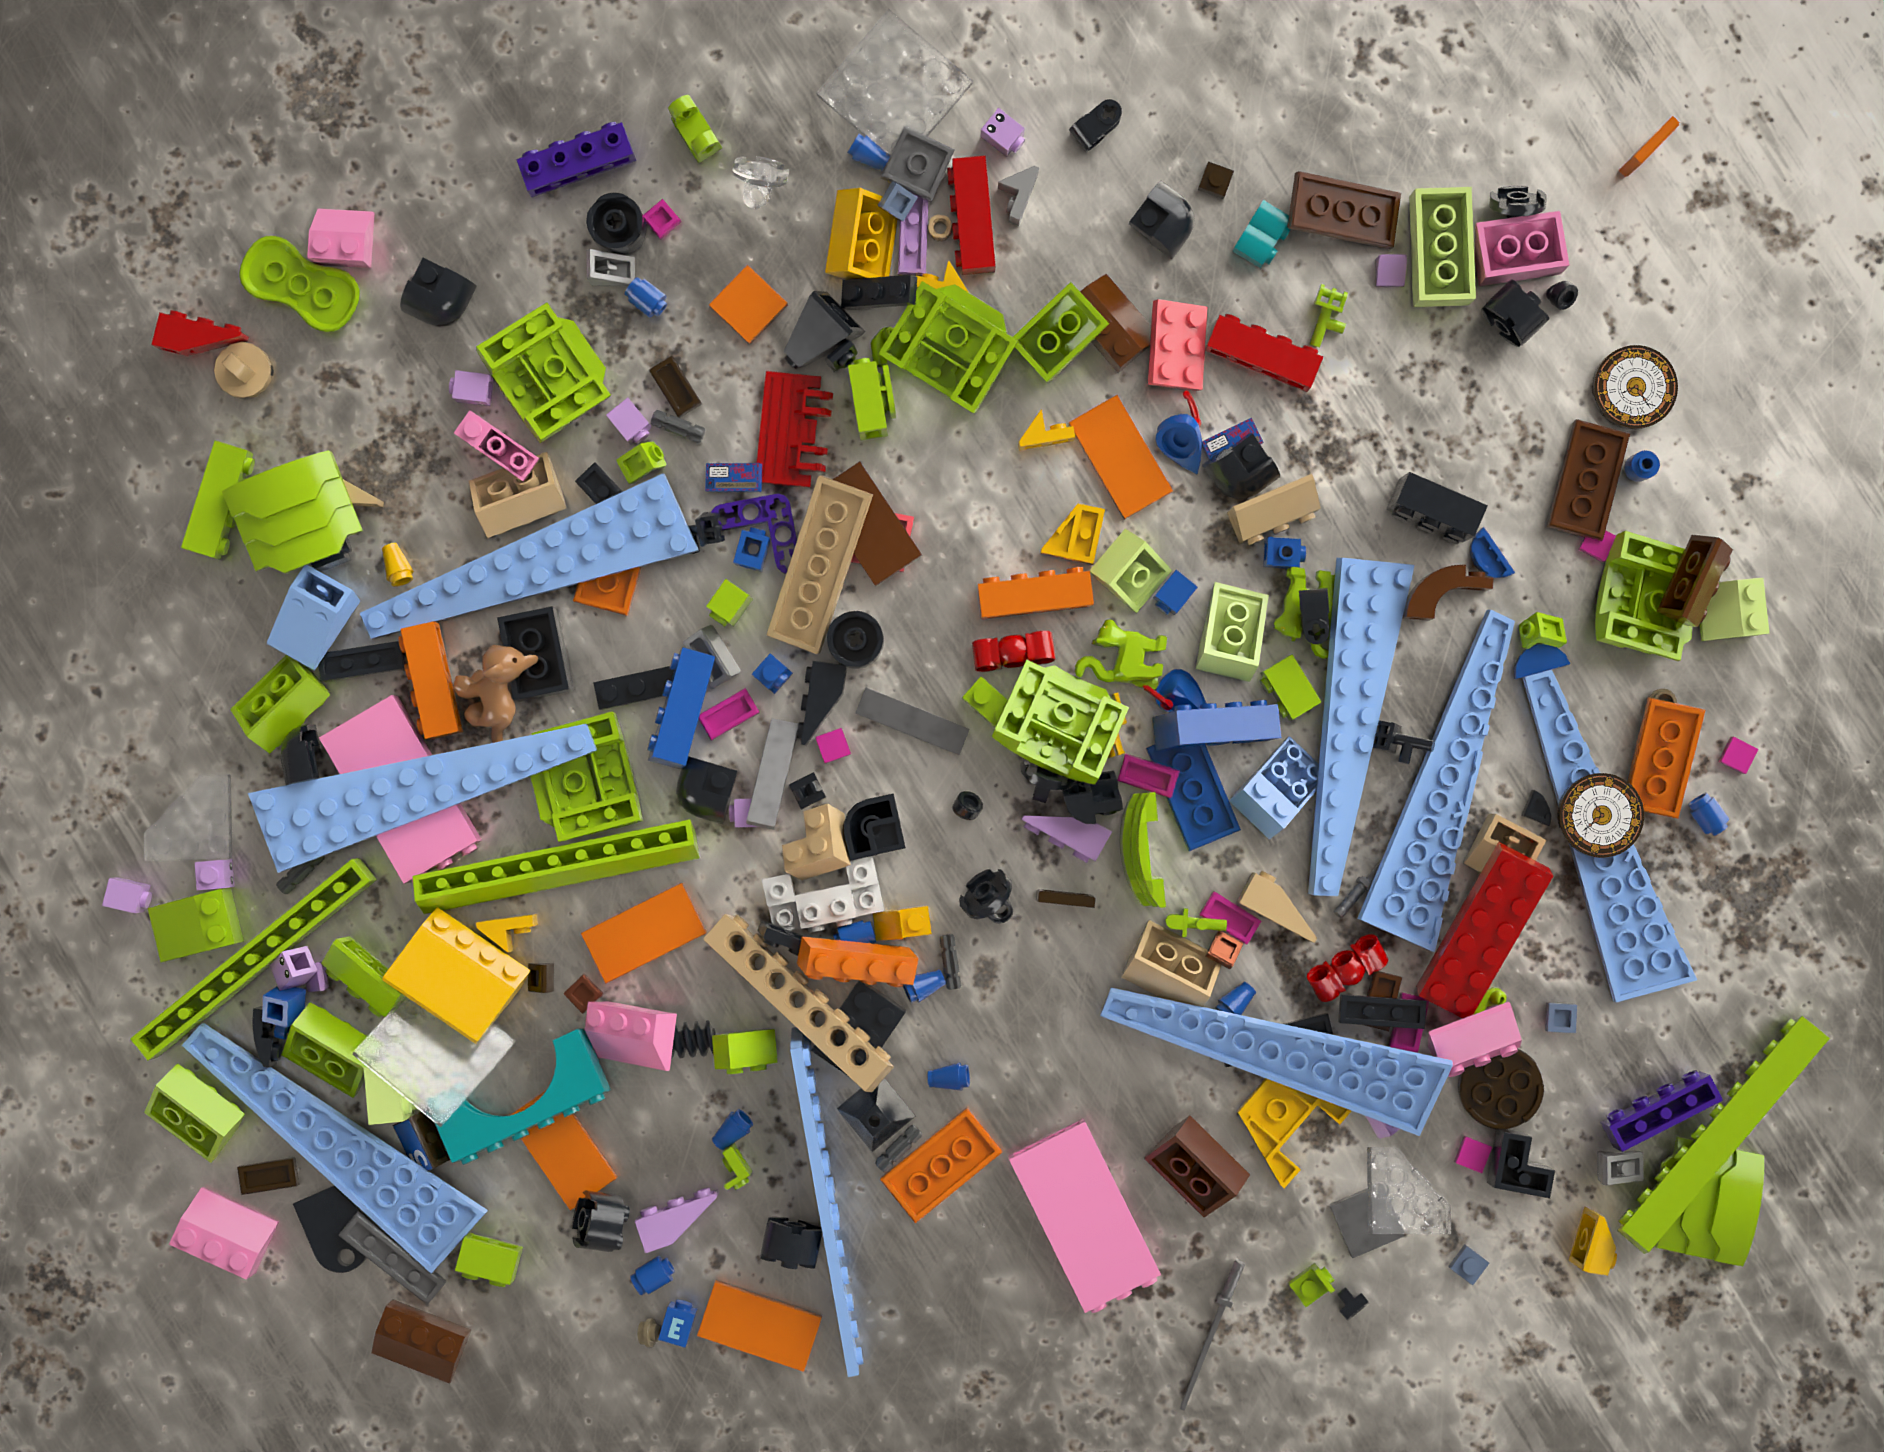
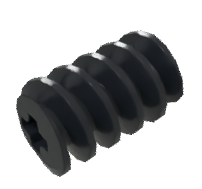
[671,1020,716,1059]

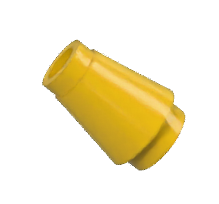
[382,543,414,587]

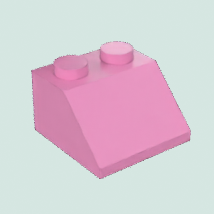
[307,209,375,268]

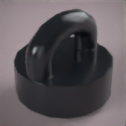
[1546,281,1578,310]
[952,791,983,820]

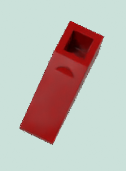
[151,310,249,356]

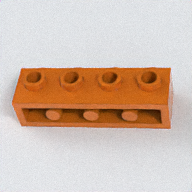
[978,567,1094,619]
[398,621,463,740]
[797,937,919,987]

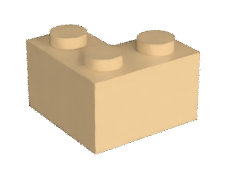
[782,804,851,880]

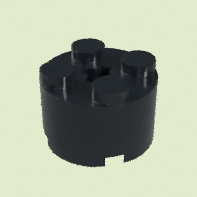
[586,193,647,255]
[1481,279,1550,347]
[827,611,884,669]
[572,1190,630,1252]
[760,1217,822,1269]

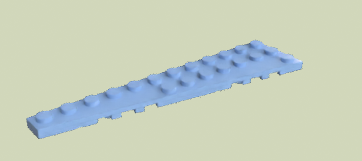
[360,473,699,639]
[1308,558,1415,896]
[1357,610,1515,952]
[1522,670,1697,1003]
[248,724,597,873]
[1100,988,1453,1136]
[182,1023,488,1273]
[790,1027,864,1377]

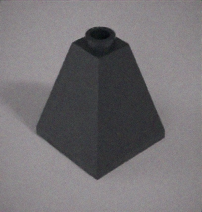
[784,291,866,369]
[837,1078,916,1152]

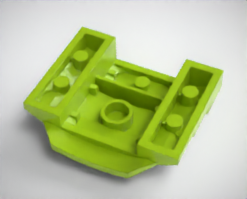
[879,281,1018,414]
[476,302,611,443]
[222,450,363,574]
[1595,531,1692,661]
[992,660,1129,784]
[530,711,643,842]
[1119,792,1166,908]
[1655,1136,1764,1267]

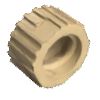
[928,214,952,242]

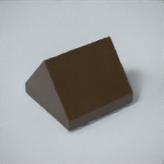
[528,963,554,993]

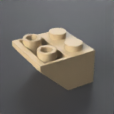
[1463,814,1546,873]

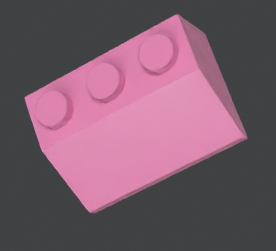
[1474,211,1569,286]
[585,1001,677,1071]
[1428,1002,1522,1077]
[169,1187,279,1280]

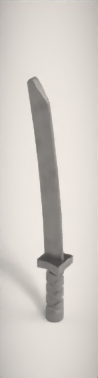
[1334,860,1382,919]
[1180,1259,1245,1410]

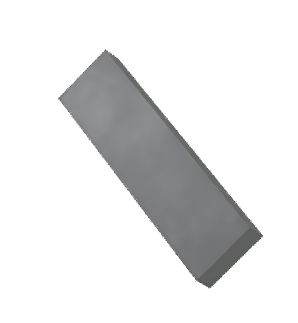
[856,687,970,755]
[746,718,798,830]
[339,1212,446,1305]

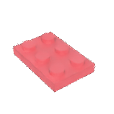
[1148,299,1207,391]

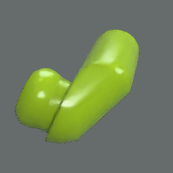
[870,326,894,367]
[1473,987,1507,1015]

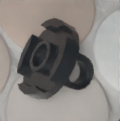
[1489,186,1547,218]
[1020,758,1075,803]
[959,869,1013,924]

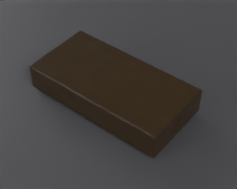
[649,356,702,418]
[237,1157,299,1195]

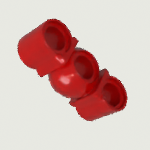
[972,631,1056,672]
[1307,934,1389,1002]

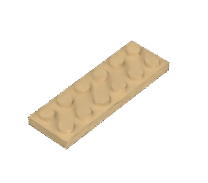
[766,476,873,654]

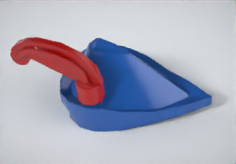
[1155,390,1202,474]
[1142,669,1207,713]

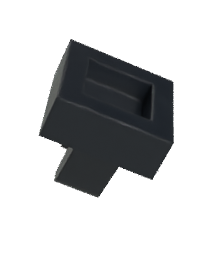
[789,772,826,810]
[1337,1287,1369,1321]

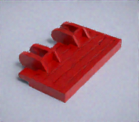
[757,371,834,488]

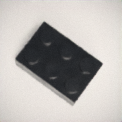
[1386,472,1488,544]
[497,606,574,702]
[811,980,906,1077]

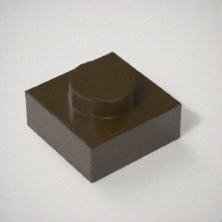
[1198,161,1234,199]

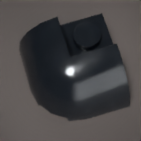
[1129,181,1194,259]
[400,258,477,326]
[1202,433,1280,499]
[280,724,321,785]
[676,756,738,824]
[1062,771,1123,824]
[844,793,906,861]

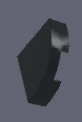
[1521,790,1552,826]

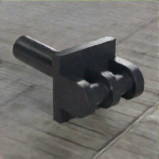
[688,512,725,554]
[1373,720,1435,764]

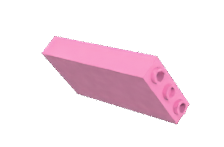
[319,695,482,884]
[1008,1118,1161,1313]

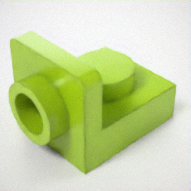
[616,441,667,484]
[1519,612,1567,649]
[722,1143,752,1190]
[1288,1263,1335,1307]

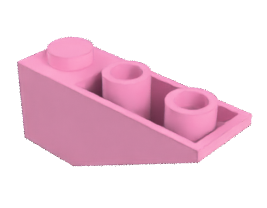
[454,410,539,482]

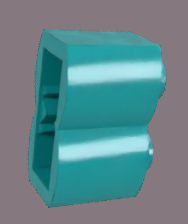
[1232,200,1291,269]

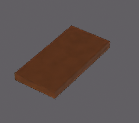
[1287,171,1401,249]
[1547,419,1630,541]
[832,461,922,587]

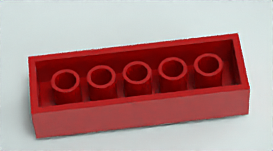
[1416,842,1554,1019]

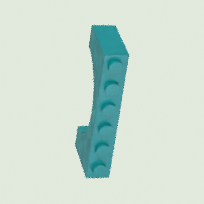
[425,1028,611,1165]

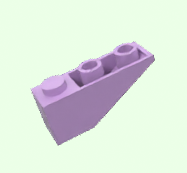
[1021,816,1112,863]
[635,1187,719,1253]

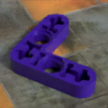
[711,494,797,574]

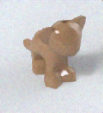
[453,645,539,743]

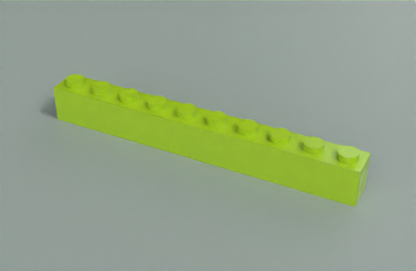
[413,819,700,914]
[130,858,377,1061]
[1617,1016,1830,1254]

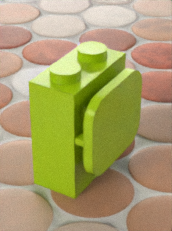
[848,358,896,440]

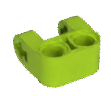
[668,95,722,163]

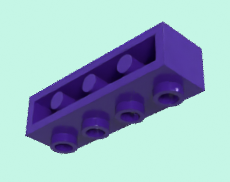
[516,122,636,197]
[1600,1070,1723,1152]

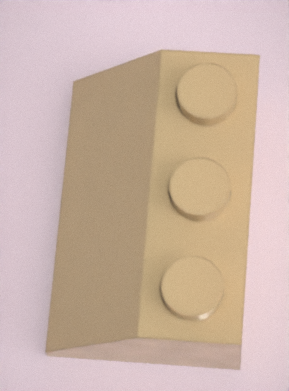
[469,452,566,538]
[1227,474,1321,545]
[1122,920,1221,1007]

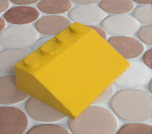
[382,907,530,1044]

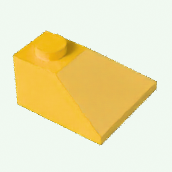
[1568,1206,1617,1276]

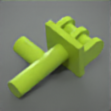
[1309,284,1348,348]
[1165,908,1227,937]

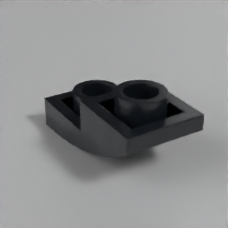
[825,339,858,372]
[252,1006,282,1067]

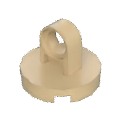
[214,342,272,398]

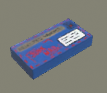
[1202,418,1264,460]
[705,463,762,492]

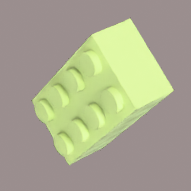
[1409,187,1476,307]

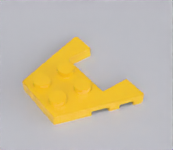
[1237,1078,1351,1189]

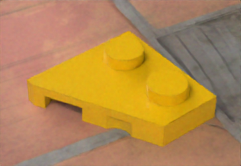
[1040,503,1105,565]

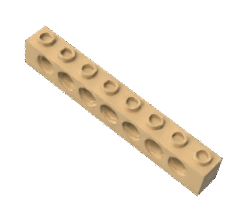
[703,914,894,1092]

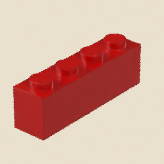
[947,155,996,275]
[1205,314,1323,392]

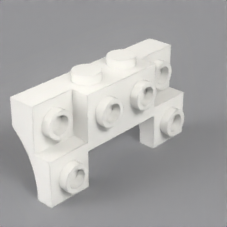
[762,856,885,933]

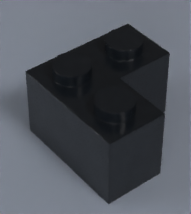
[1487,1128,1555,1199]

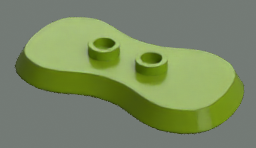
[239,236,360,332]

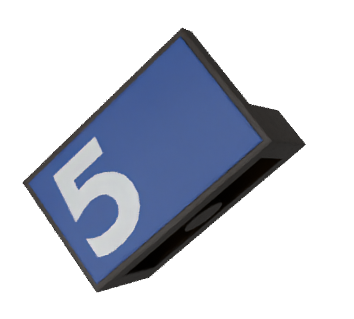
[392,1108,450,1171]

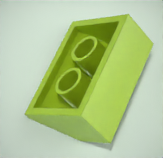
[230,655,330,754]
[321,936,407,1018]
[282,1002,383,1098]
[144,1063,245,1163]

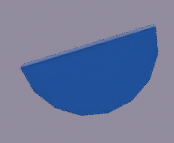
[1470,527,1515,578]
[1514,644,1570,679]

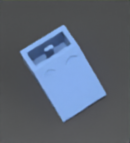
[267,565,360,671]
[1229,736,1319,839]

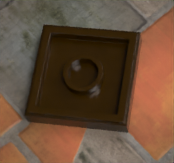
[1036,889,1096,908]

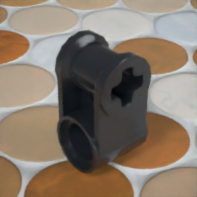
[1069,99,1122,152]
[1299,588,1329,645]

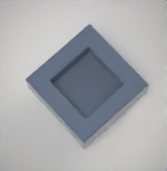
[878,181,918,221]
[1545,1003,1577,1033]
[1448,1244,1489,1285]

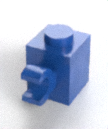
[262,986,306,1040]

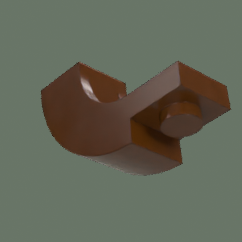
[1402,565,1494,621]

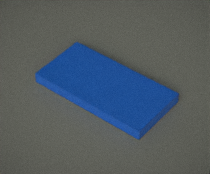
[1146,743,1241,851]

